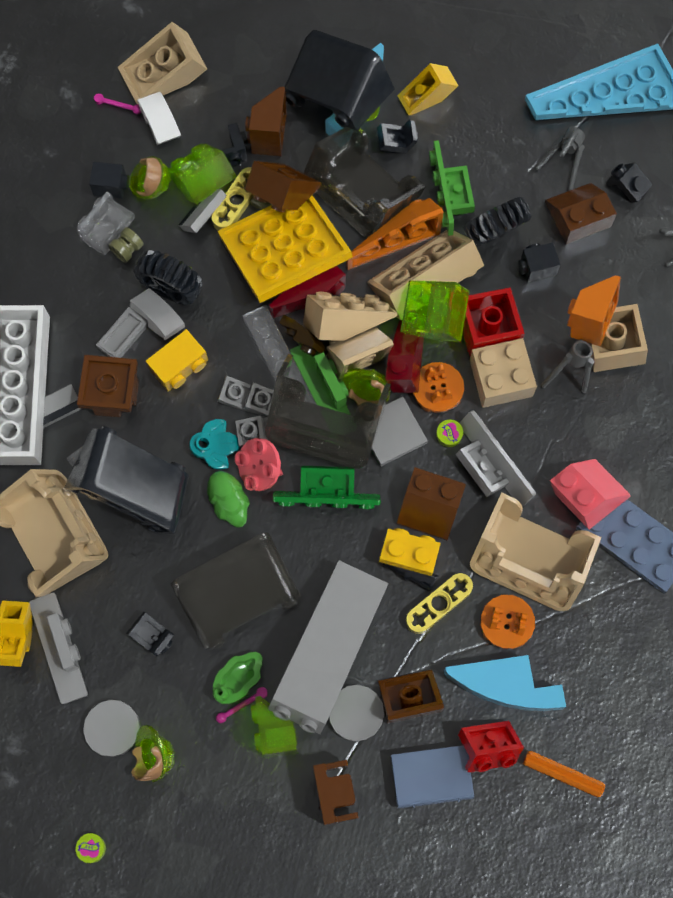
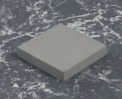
[356,397,428,466]

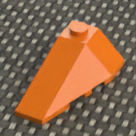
[346,198,444,270]

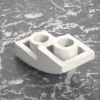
[137,92,181,145]

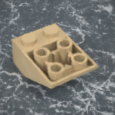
[303,292,397,341]

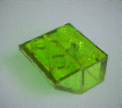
[165,143,237,204]
[401,280,469,342]
[251,696,298,759]

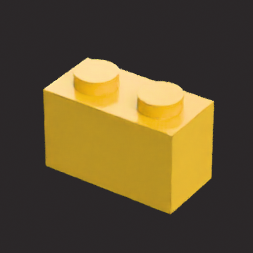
[146,329,208,392]

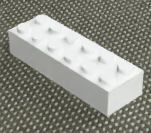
[0,305,50,465]

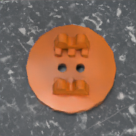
[413,362,464,413]
[481,595,535,649]

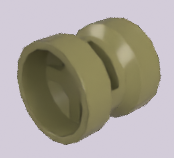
[108,227,144,263]

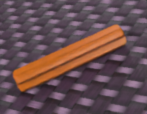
[523,751,605,797]

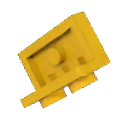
[379,528,441,576]

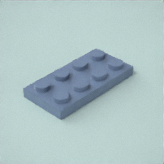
[576,499,673,594]

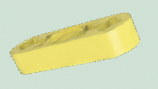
[212,167,254,231]
[406,573,473,634]

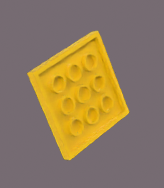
[218,195,353,303]

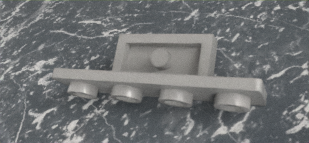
[456,410,536,507]
[30,593,88,704]

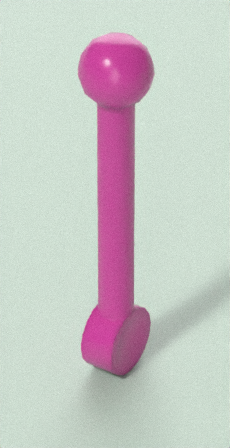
[94,93,141,114]
[216,687,268,723]

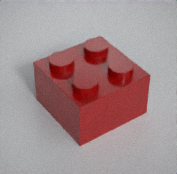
[457,287,525,356]

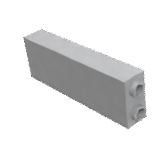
[268,560,389,734]

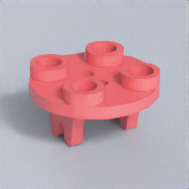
[235,438,283,491]

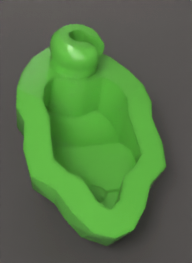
[207,471,250,528]
[213,652,263,704]

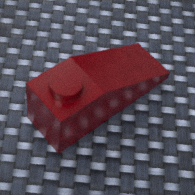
[269,266,346,318]
[386,320,426,393]

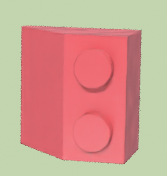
[550,459,631,530]

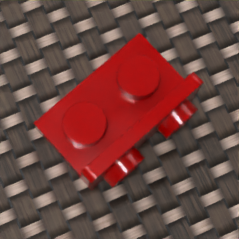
[458,721,524,773]

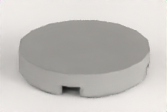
[329,685,384,742]
[83,700,141,757]

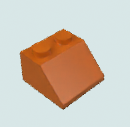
[567,275,621,347]

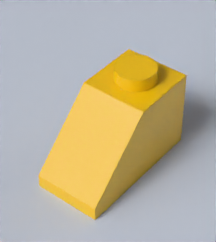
[397,63,458,115]

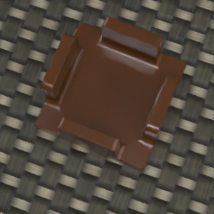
[77,355,139,417]
[313,760,359,826]

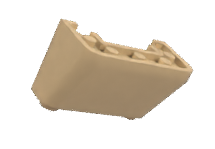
[0,469,108,597]
[470,492,602,611]

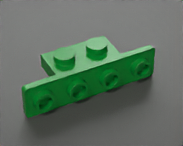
[273,466,381,509]

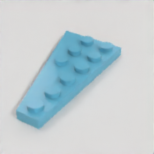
[525,44,673,120]

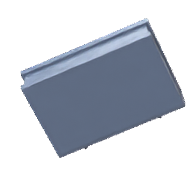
[391,746,474,809]

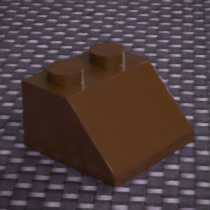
[245,87,287,157]
[245,161,321,213]
[545,183,617,244]
[397,467,466,541]

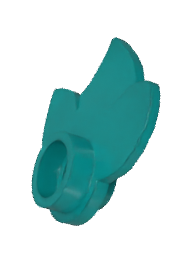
[189,419,240,470]

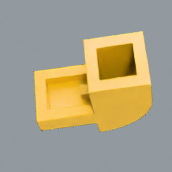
[0,601,33,667]

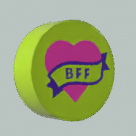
[436,419,463,447]
[76,833,106,863]

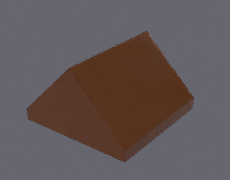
[378,669,444,724]

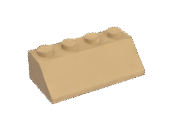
[367,230,484,320]

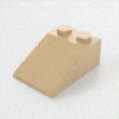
[118,22,207,105]
[326,327,394,379]

